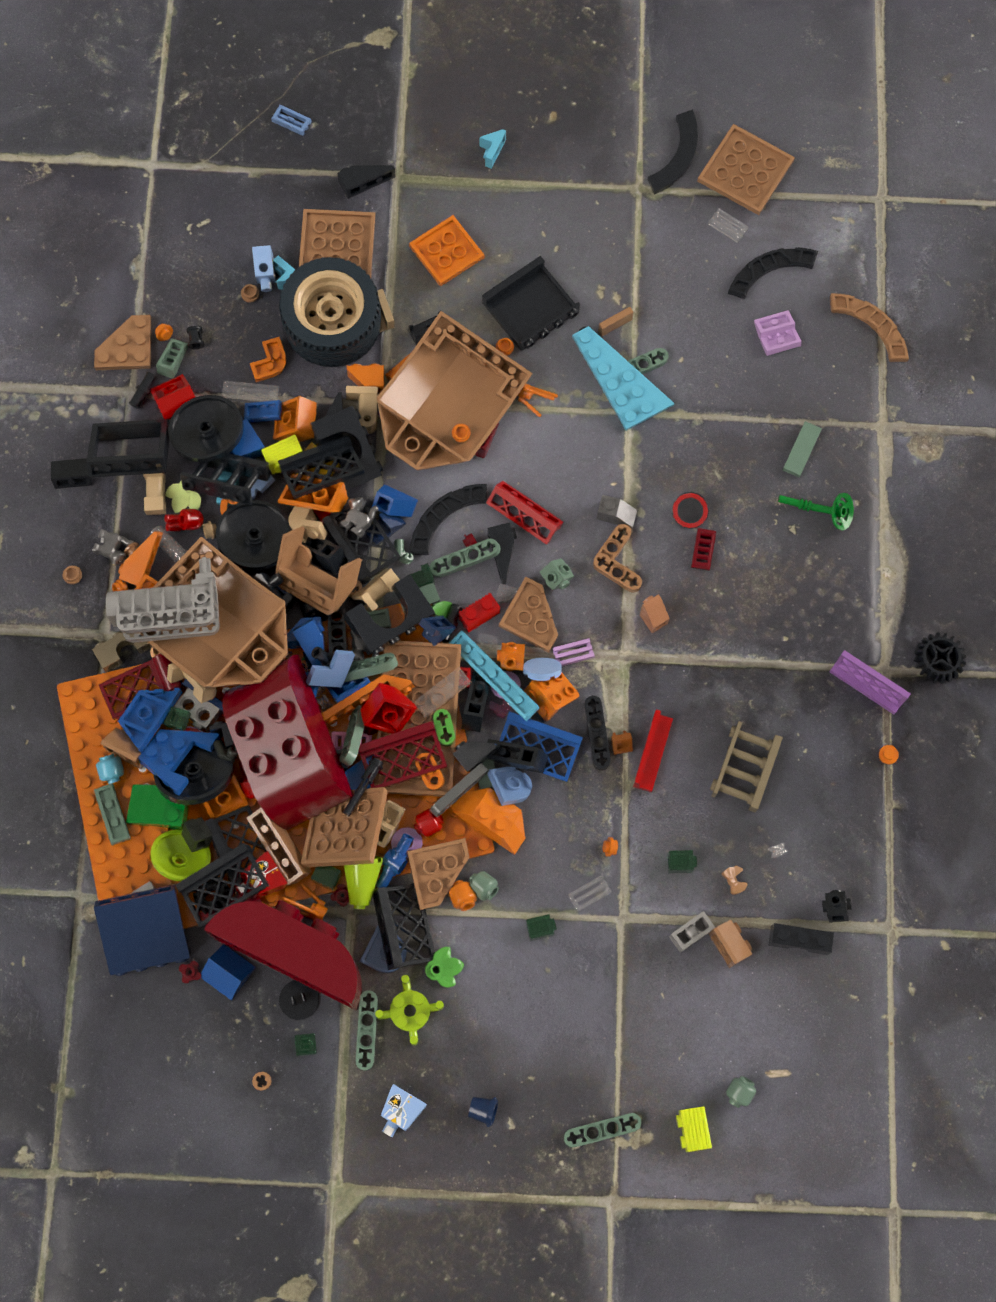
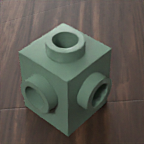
[540,558,574,590]

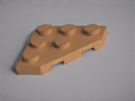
[94,315,151,370]
[499,577,558,653]
[407,838,470,910]

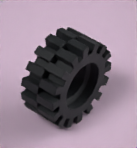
[193,877,232,914]

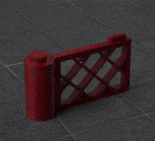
[99,653,184,720]

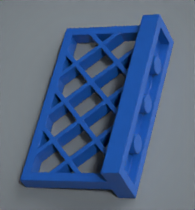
[499,711,583,782]

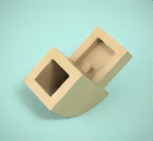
[289,506,327,543]
[377,800,406,848]

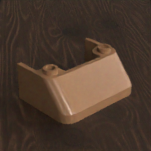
[275,526,362,615]

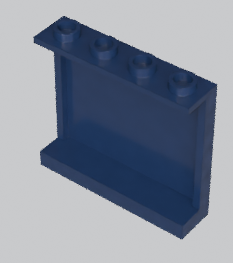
[94,884,191,976]

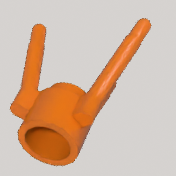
[518,384,558,417]
[282,884,328,920]

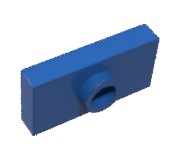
[244,400,282,423]

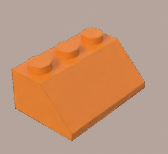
[278,474,348,512]

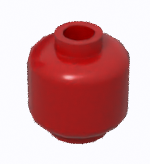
[414,808,444,837]

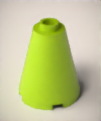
[344,856,383,909]

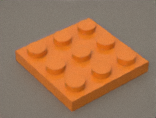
[409,215,485,287]

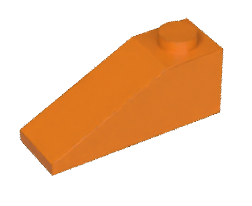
[118,531,163,586]

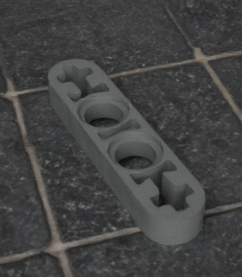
[430,763,489,817]

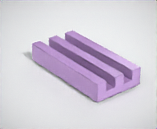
[552,638,595,666]

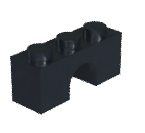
[768,923,834,955]

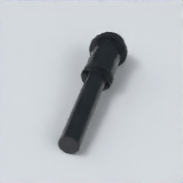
[343,758,383,817]

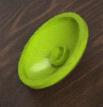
[150,830,211,882]

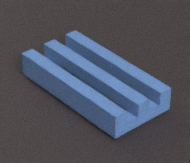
[271,105,311,136]

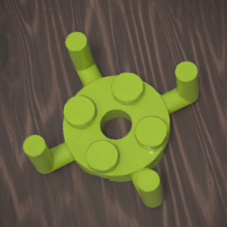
[375,975,444,1045]

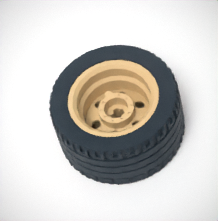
[279,257,381,367]

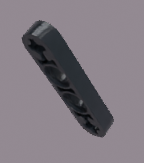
[584,695,611,771]

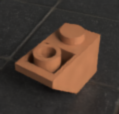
[640,594,670,633]

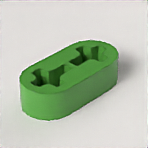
[433,709,455,747]

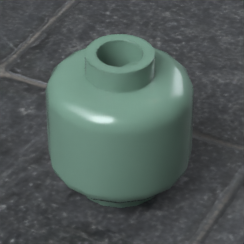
[469,871,499,901]
[726,1076,756,1108]

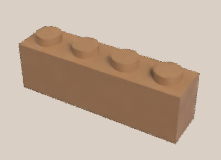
[247,808,312,885]

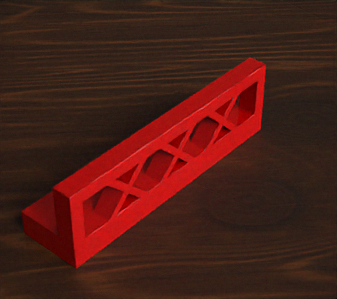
[486,481,564,545]
[633,709,673,793]

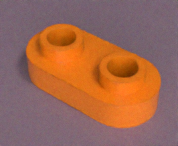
[415,753,445,791]

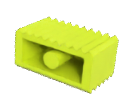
[261,434,303,474]
[676,1106,712,1152]

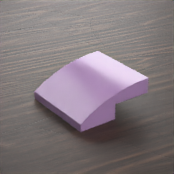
[754,310,801,356]

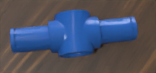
[376,833,414,888]

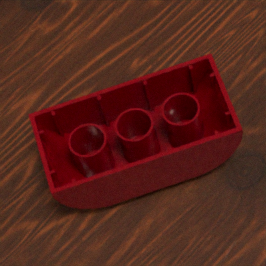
[223,655,353,830]
[204,900,362,1011]

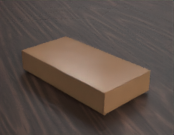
[598,307,634,337]

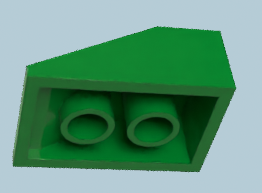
[126,784,189,830]

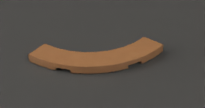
[830,293,909,362]

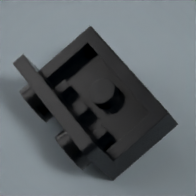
[209,721,236,750]

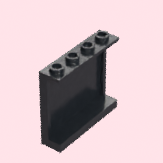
[482,256,580,351]

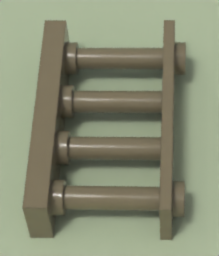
[710,721,783,813]

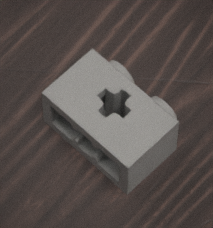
[669,911,715,953]

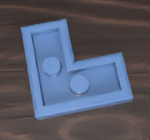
[306,650,355,687]

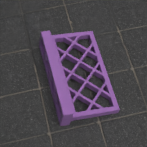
[830,650,910,714]

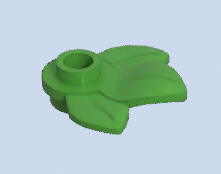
[425,947,464,987]

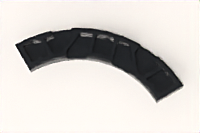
[647,109,698,194]
[728,247,818,299]
[410,484,487,555]

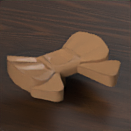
[722,866,748,895]

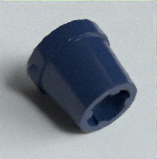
[468,1097,498,1127]

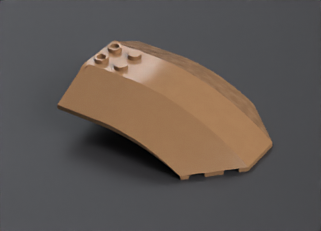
[377,311,533,470]
[140,537,288,688]

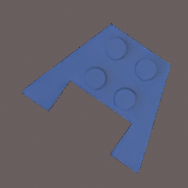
[138,729,221,795]

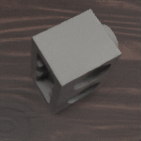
[174,688,222,732]

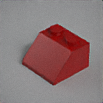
[150,374,195,419]
[360,682,417,734]

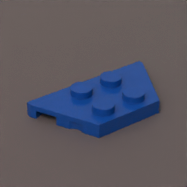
[118,688,182,753]

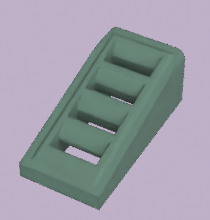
[156,338,188,379]

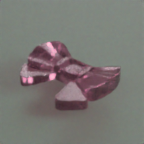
[489,698,512,719]

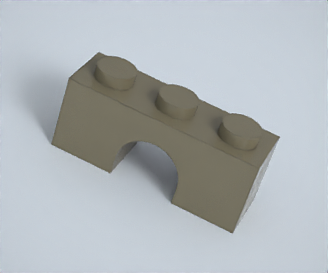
[92,631,152,672]

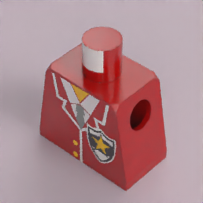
[235,851,287,899]

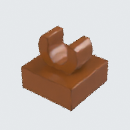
[611,730,633,755]

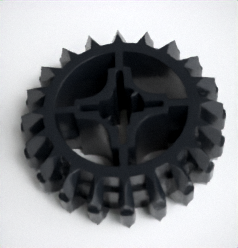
[914,632,966,684]

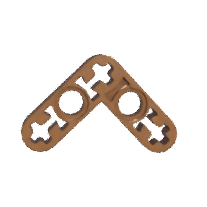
[593,524,642,593]

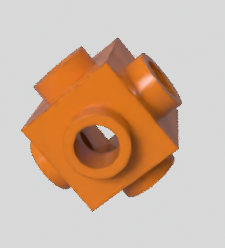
[497,642,525,671]

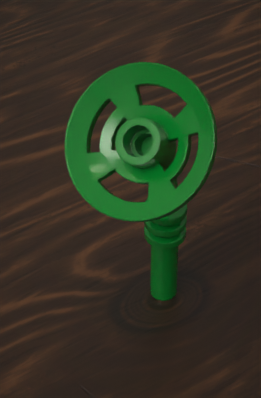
[778,493,854,530]

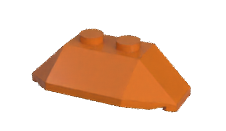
[450,787,525,855]

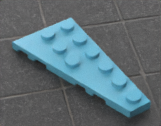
[572,326,675,431]

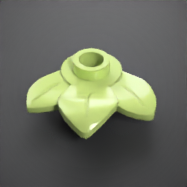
[165,481,201,513]

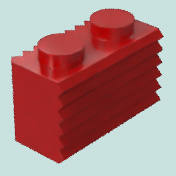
[459,593,500,633]

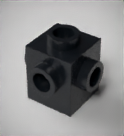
[822,890,852,923]

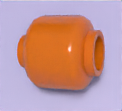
[448,880,477,911]

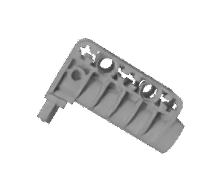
[106,557,220,643]

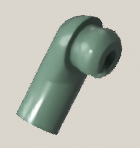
[394,539,414,564]

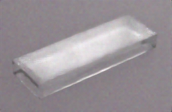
[222,381,279,403]
[413,667,471,718]

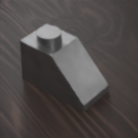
[596,495,637,528]

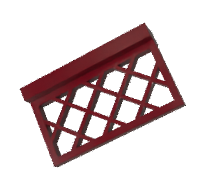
[358,721,447,788]

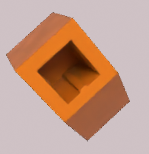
[347,364,385,393]

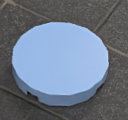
[523,658,562,681]

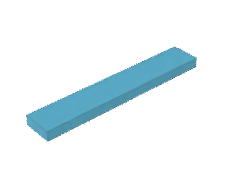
[448,630,540,721]

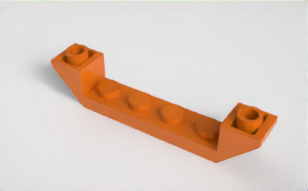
[321,674,415,739]

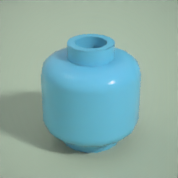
[96,754,124,784]

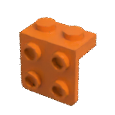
[524,672,579,722]

